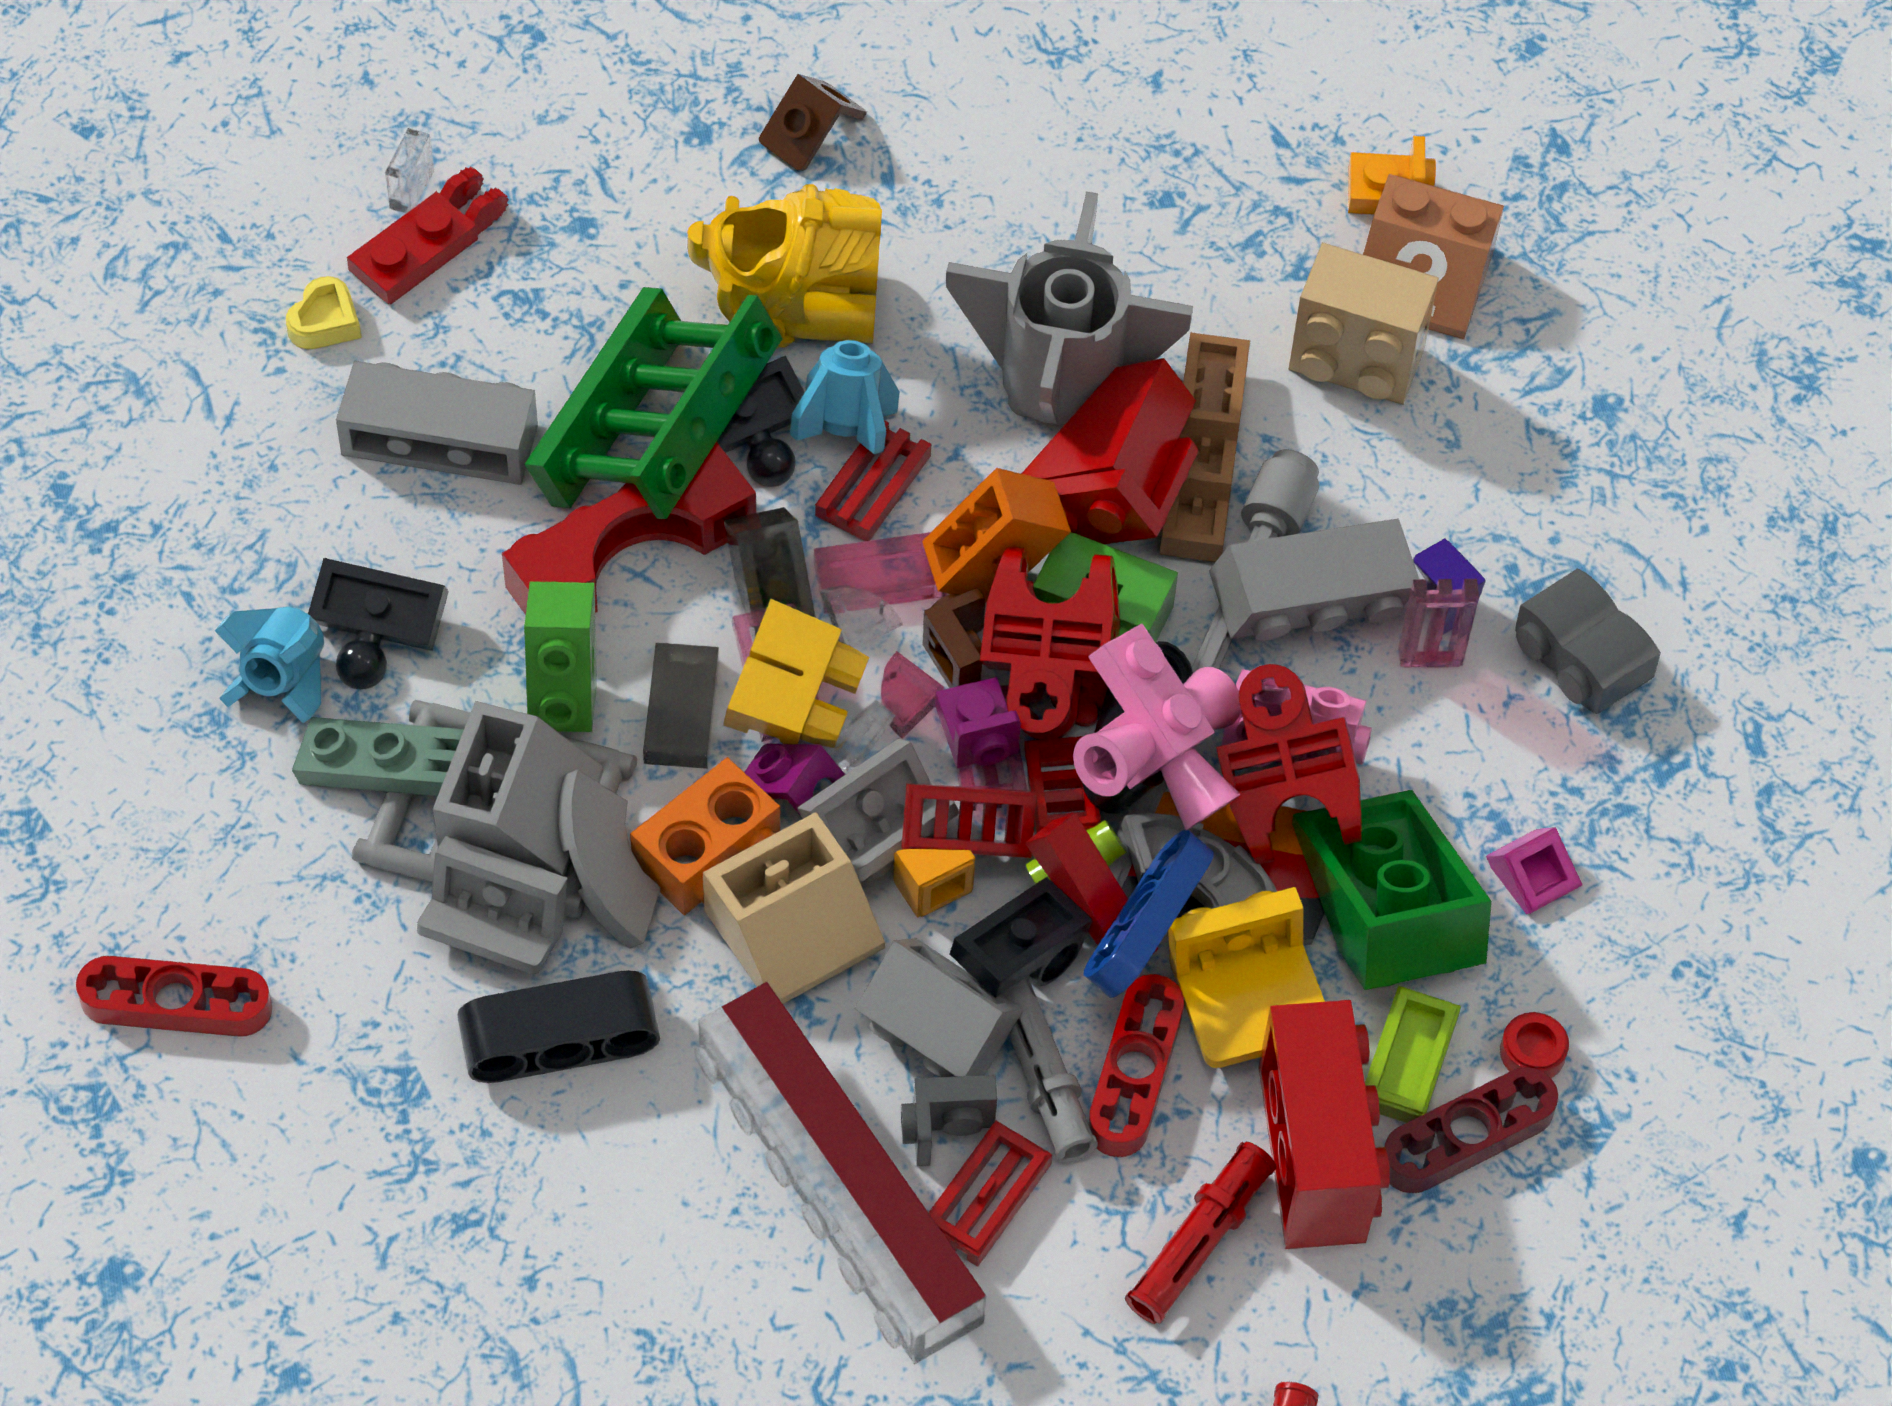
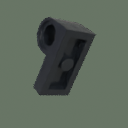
[949,877,1093,998]

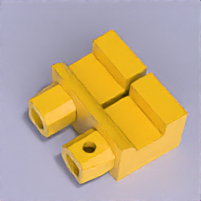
[723,599,869,748]

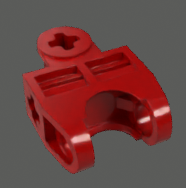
[980,546,1120,740]
[1216,664,1362,865]

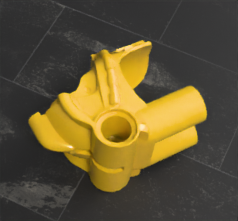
[687,184,882,349]

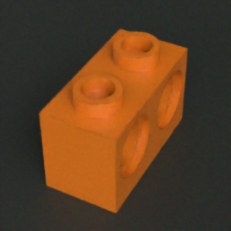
[630,757,780,916]

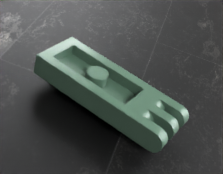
[292,717,464,796]

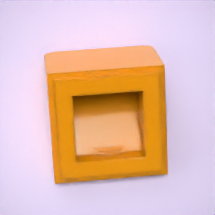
[893,849,975,918]

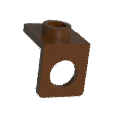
[759,74,867,171]

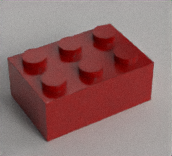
[1258,1000,1390,1249]

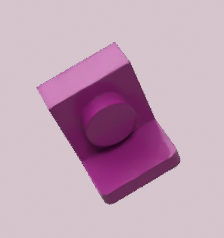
[935,677,1021,768]

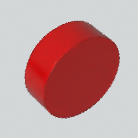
[1500,1012,1569,1078]

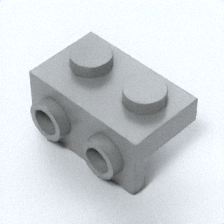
[798,738,959,882]
[417,836,568,974]

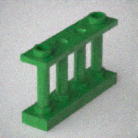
[524,287,783,519]

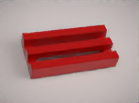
[815,420,932,543]
[928,1120,1053,1267]

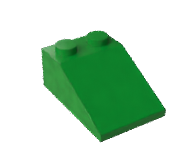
[1292,790,1492,990]

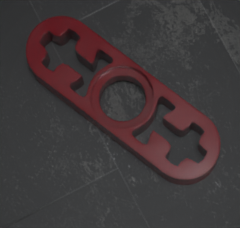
[1384,1067,1558,1193]

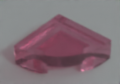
[881,651,944,739]

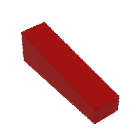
[1025,813,1159,954]

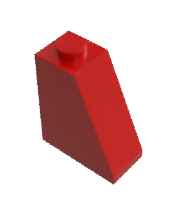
[1021,358,1196,499]

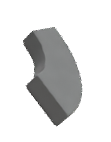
[558,769,661,948]
[1121,813,1277,909]

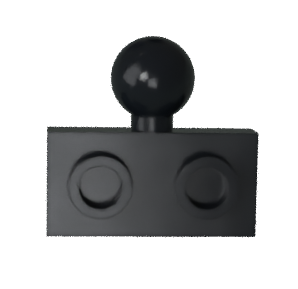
[676,355,805,487]
[308,558,449,689]

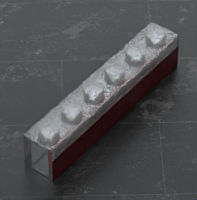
[694,982,986,1365]

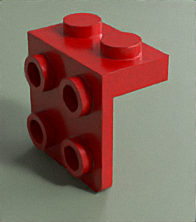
[1049,437,1198,544]

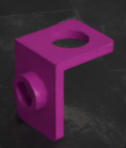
[744,743,846,817]

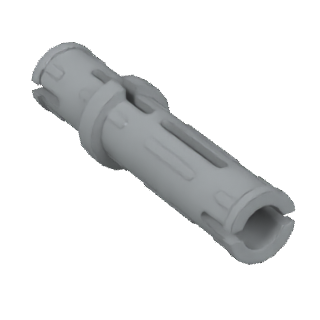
[1002,975,1098,1163]

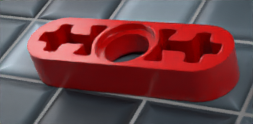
[76,956,272,1037]
[1088,974,1184,1157]

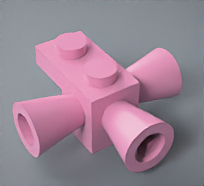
[1073,623,1241,830]

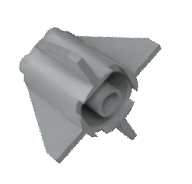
[946,191,1193,425]

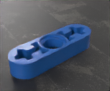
[1083,830,1214,998]

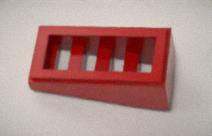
[1024,736,1101,835]
[901,783,1037,858]

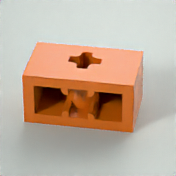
[922,468,1071,602]

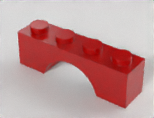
[502,442,757,615]

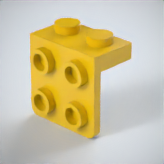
[1168,887,1325,1068]

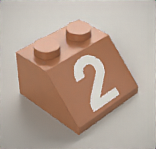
[1363,174,1504,339]

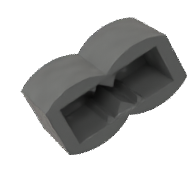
[1515,568,1661,714]

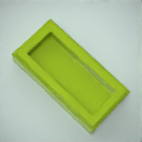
[1365,985,1461,1123]

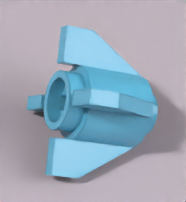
[790,340,900,454]
[215,606,324,723]

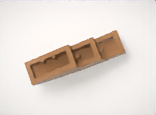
[1160,332,1250,562]

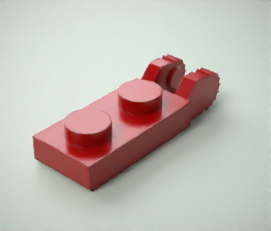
[347,166,509,304]

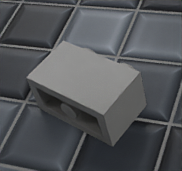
[854,938,1023,1077]

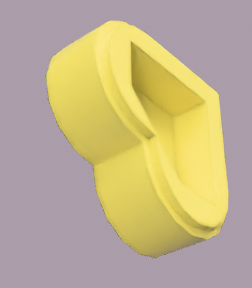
[286,276,362,349]

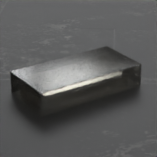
[643,643,719,769]

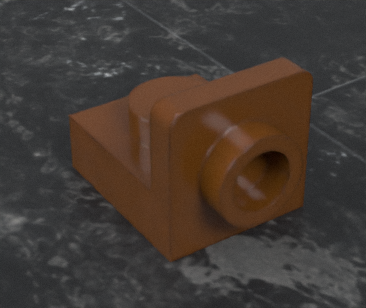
[922,588,986,688]

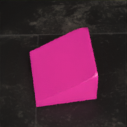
[1486,827,1582,914]

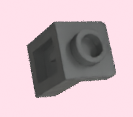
[901,1075,997,1166]

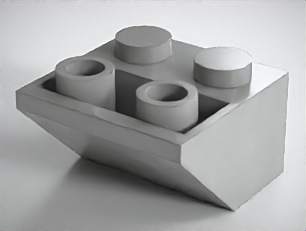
[432,701,603,877]

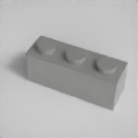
[336,361,538,485]
[1209,518,1422,641]

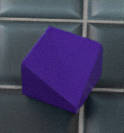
[1413,538,1486,636]

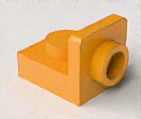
[1348,136,1436,215]

